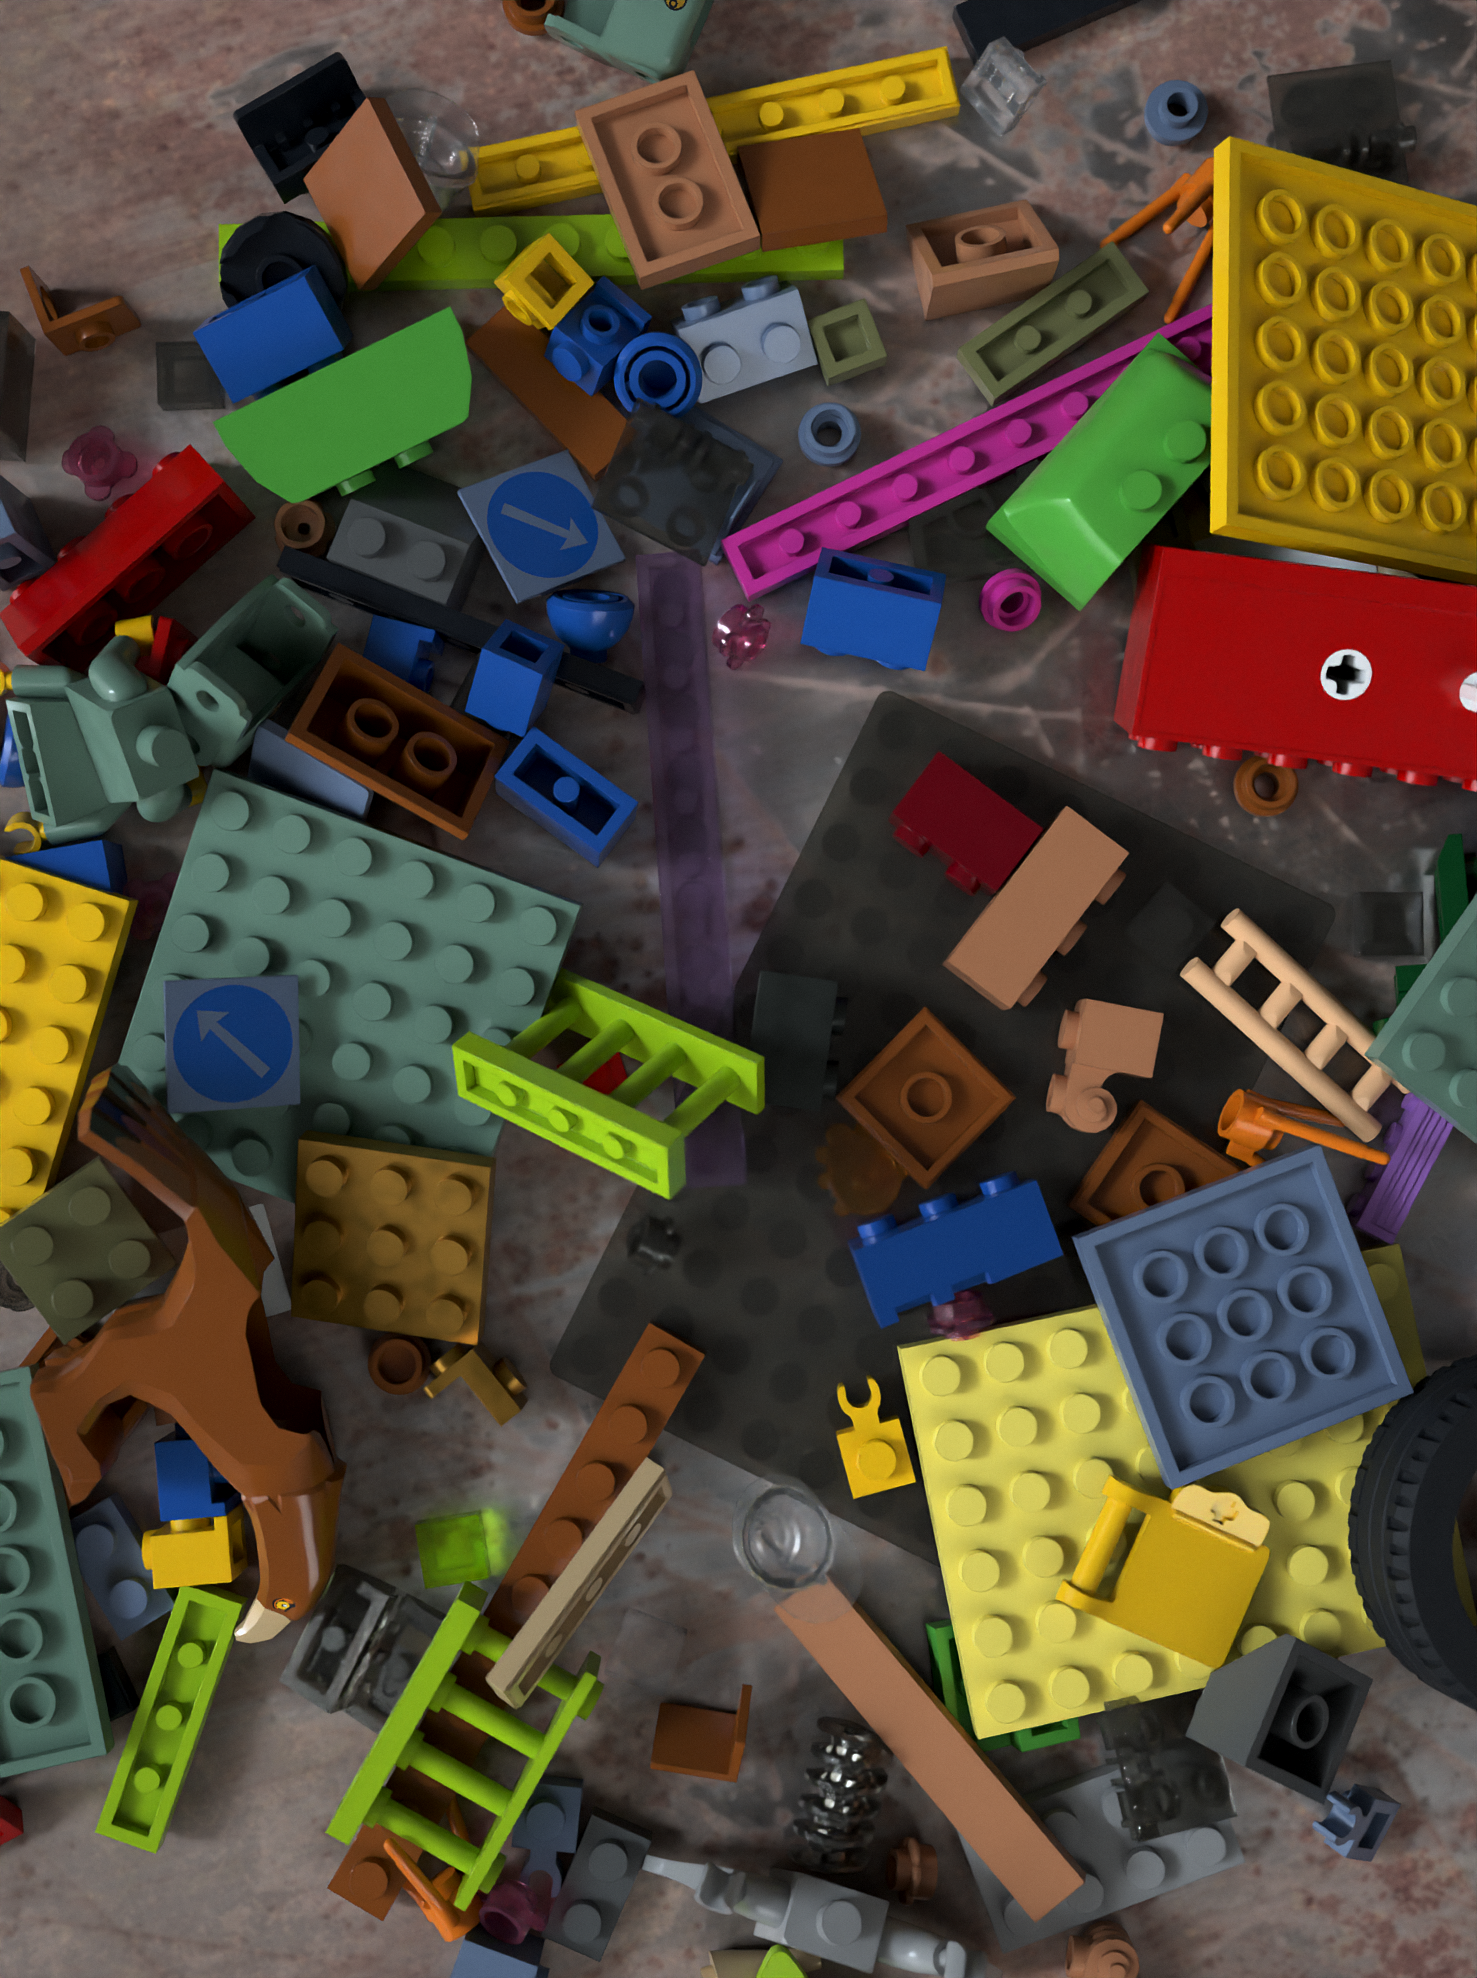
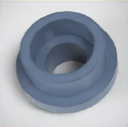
[1144,80,1208,146]
[798,402,861,467]

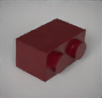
[888,751,1043,897]

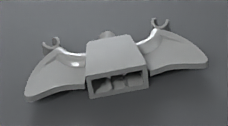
[641,1855,1003,1978]

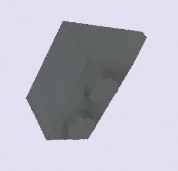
[326,460,486,612]
[1185,1633,1373,1805]

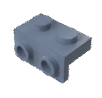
[670,275,818,404]

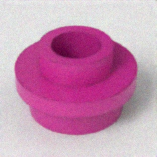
[978,568,1041,632]

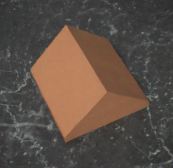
[906,199,1059,321]

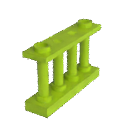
[452,967,765,1200]
[325,1580,604,1911]

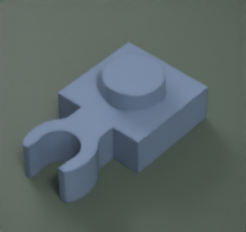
[511,1775,584,1898]
[1312,1784,1401,1862]

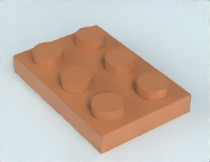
[575,70,760,290]

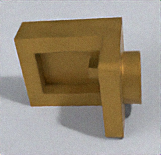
[423,1341,528,1427]

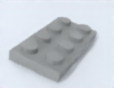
[957,1734,1246,1954]

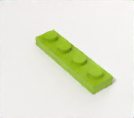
[95,1584,249,1854]

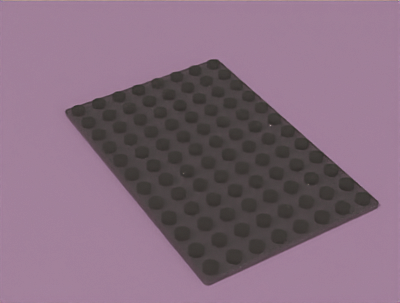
[550,691,1336,1568]

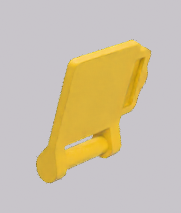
[1055,1474,1270,1669]

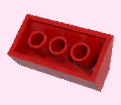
[0,444,256,673]

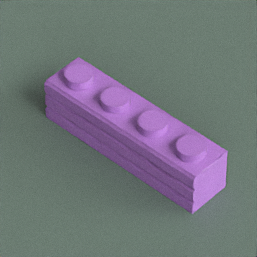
[1346,1092,1454,1245]

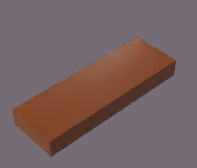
[465,305,641,482]

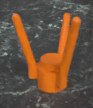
[1100,157,1214,324]
[1218,1089,1391,1167]
[384,1795,488,1942]

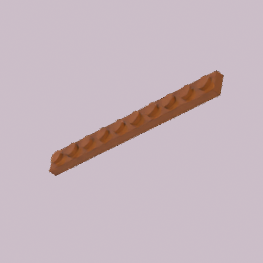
[327,1319,707,1921]

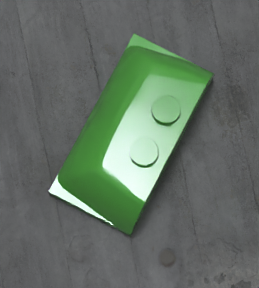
[213,306,472,503]
[985,332,1212,611]

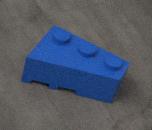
[847,1170,1063,1329]

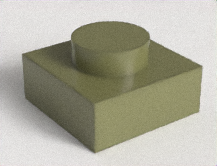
[807,298,887,386]

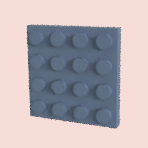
[1072,1144,1414,1490]

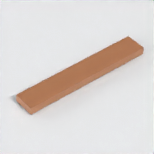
[773,1563,1086,1923]

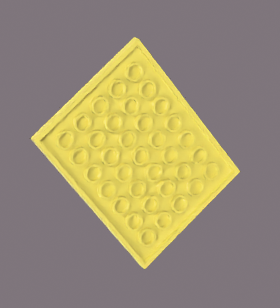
[897,1242,1477,1740]

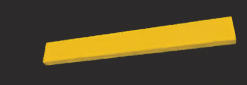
[461,46,961,218]

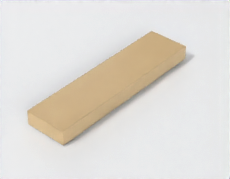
[485,1457,673,1710]

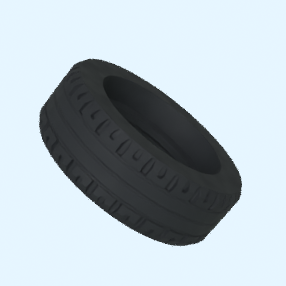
[1348,1354,1477,1711]

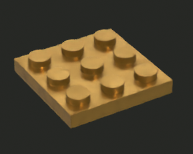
[291,1130,497,1346]

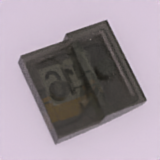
[279,1563,446,1735]

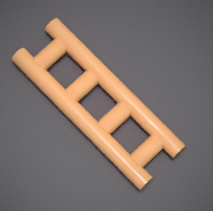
[1180,908,1410,1143]

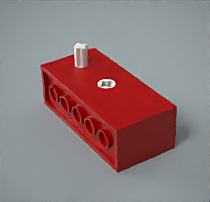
[1113,543,1477,792]

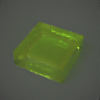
[415,1510,491,1589]

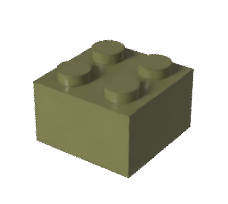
[0,1155,177,1345]

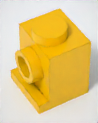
[493,233,595,330]
[142,1503,248,1589]

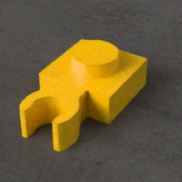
[835,1375,916,1499]

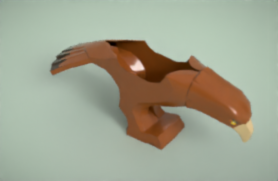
[30,1063,347,1644]

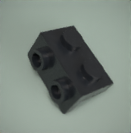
[233,52,366,204]

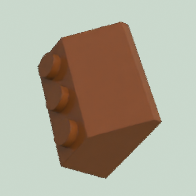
[285,642,510,841]

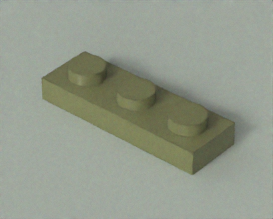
[956,241,1149,407]

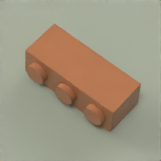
[942,806,1129,1011]

